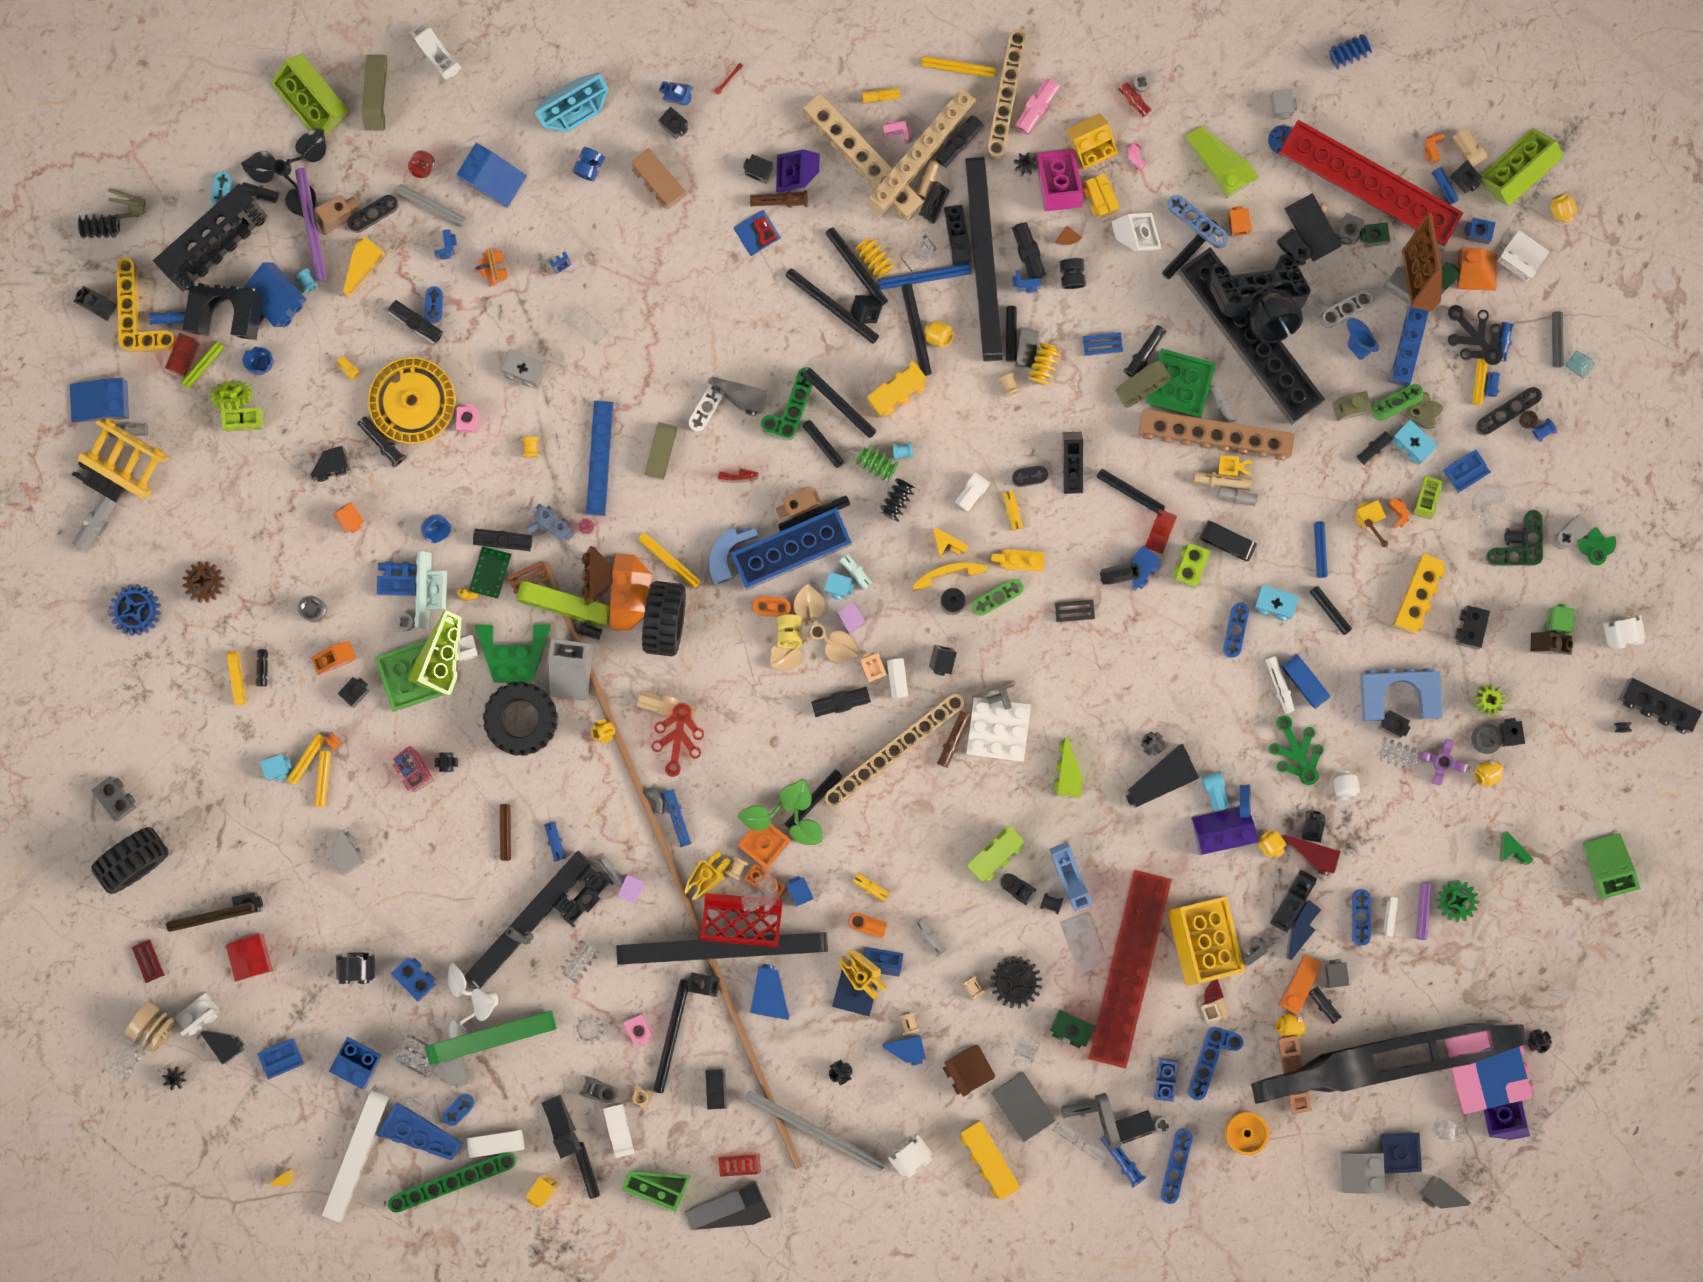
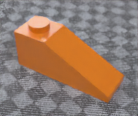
[1278,954,1322,1015]

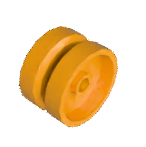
[1224,1111,1269,1155]

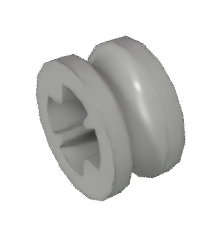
[1133,74,1150,92]
[396,613,414,631]
[1154,1117,1172,1135]

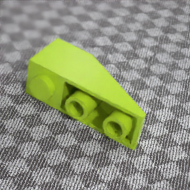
[1054,737,1083,798]

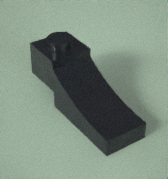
[1270,869,1317,933]
[541,1095,582,1159]

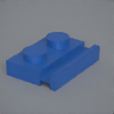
[1443,449,1491,493]
[257,1038,305,1080]

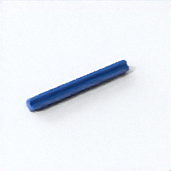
[878,263,972,290]

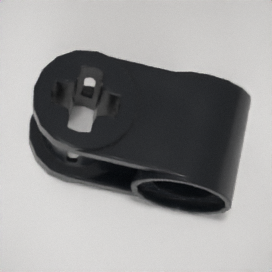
[1276,228,1311,266]
[999,873,1037,906]

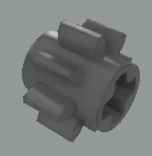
[1141,731,1166,756]

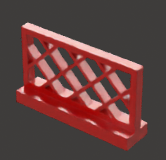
[701,893,783,947]

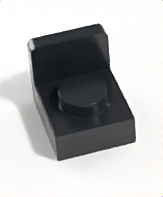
[1301,810,1326,843]

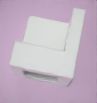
[457,635,479,662]

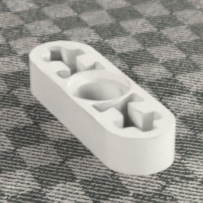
[689,385,724,432]

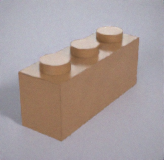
[631,148,686,209]

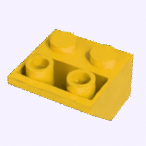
[1066,113,1118,169]

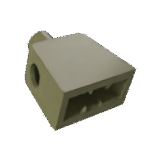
[1332,391,1372,422]

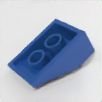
[456,142,527,208]
[70,378,129,423]

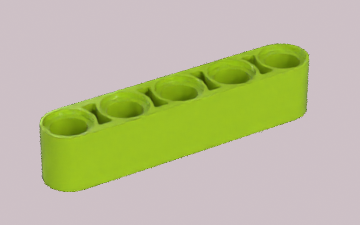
[516,581,610,627]

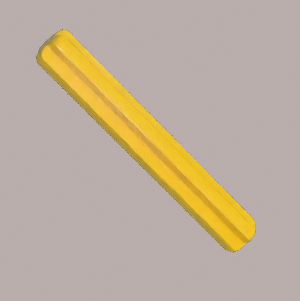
[921,56,996,78]
[639,532,700,588]

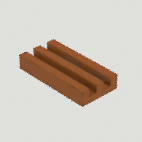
[507,562,550,594]

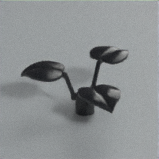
[241,129,327,218]

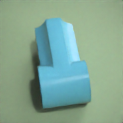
[1201,771,1230,812]

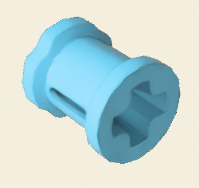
[294,269,319,294]
[893,442,913,460]

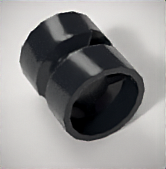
[1059,258,1086,289]
[940,588,966,615]

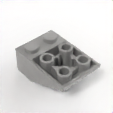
[549,639,594,701]

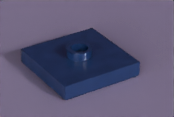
[832,970,877,1017]
[1380,1132,1422,1174]

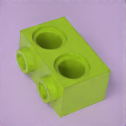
[221,407,264,432]
[1173,543,1210,588]

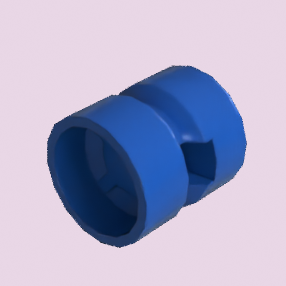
[572,147,605,182]

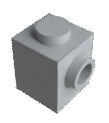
[1271,89,1297,120]

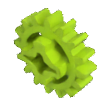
[210,380,253,411]

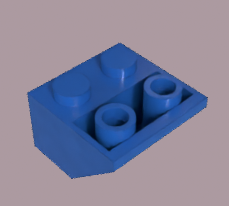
[329,1037,382,1089]

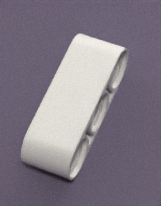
[466,1130,525,1158]

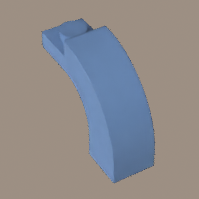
[709,527,758,585]
[1050,842,1092,912]

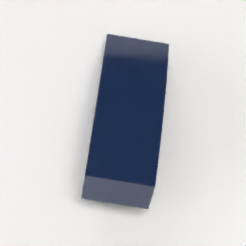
[1286,900,1321,960]

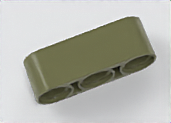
[1116,361,1171,408]
[645,422,677,480]

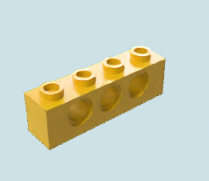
[1392,553,1446,634]

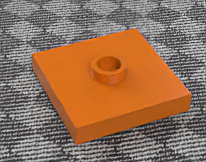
[737,824,791,870]

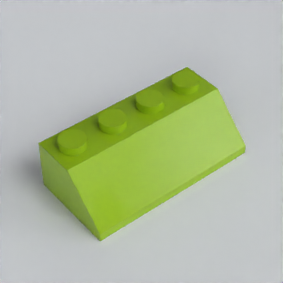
[271,54,349,135]
[1480,128,1564,207]

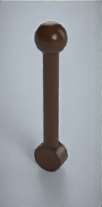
[1364,519,1388,547]

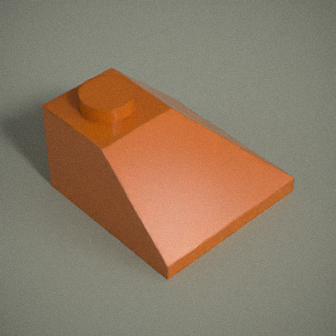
[1457,247,1497,291]

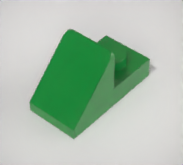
[1500,831,1534,865]

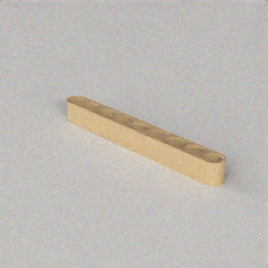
[825,694,964,807]

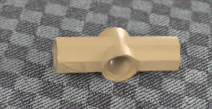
[637,691,697,723]

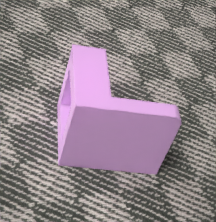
[837,603,866,634]
[618,875,646,903]

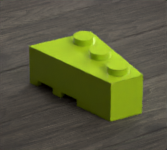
[966,825,1025,883]

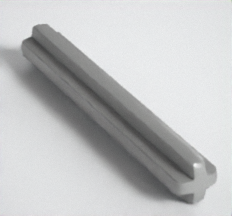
[396,184,466,227]

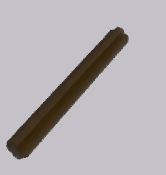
[166,902,255,932]

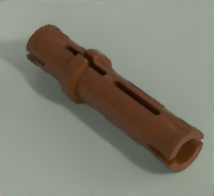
[937,711,971,768]

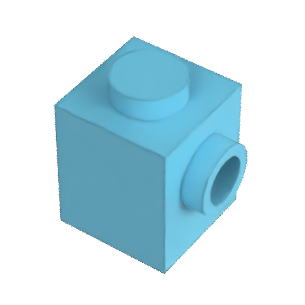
[824,572,854,600]
[260,754,292,782]

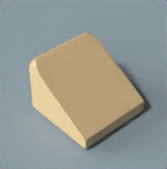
[1200,998,1229,1024]

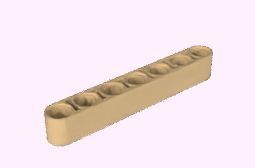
[987,29,1026,160]

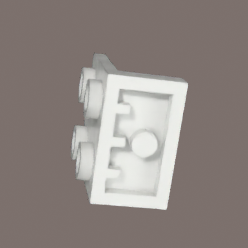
[1497,231,1549,283]
[175,993,220,1036]

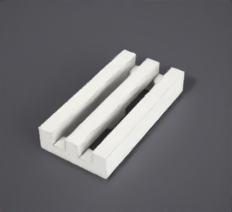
[1383,897,1398,937]

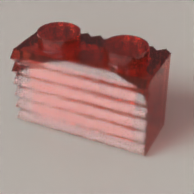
[165,333,200,377]

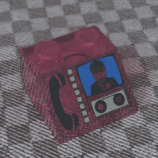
[393,746,435,792]

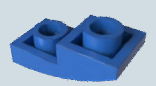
[1154,1058,1178,1102]

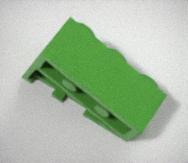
[622,1171,691,1214]

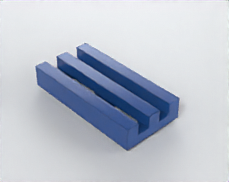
[549,251,571,274]
[1083,332,1123,356]

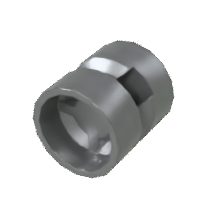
[298,596,327,623]

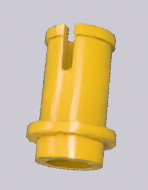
[336,356,360,380]

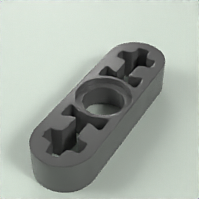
[1095,1093,1121,1150]

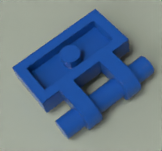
[377,561,417,596]

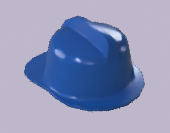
[1347,318,1379,360]

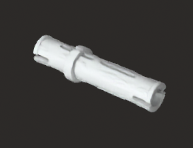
[1265,656,1296,714]

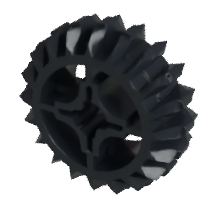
[990,956,1042,1009]

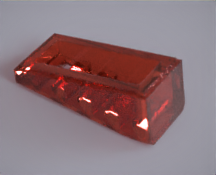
[718,1153,761,1177]

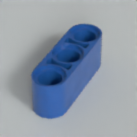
[1281,654,1331,709]

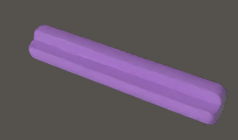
[1416,883,1432,940]

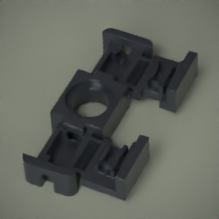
[552,865,613,927]

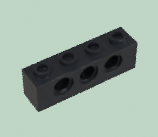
[1618,678,1702,735]

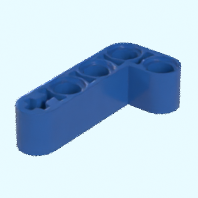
[1187,1027,1244,1100]

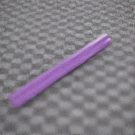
[295,168,327,281]

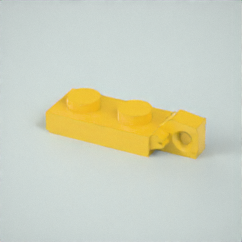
[991,549,1044,572]

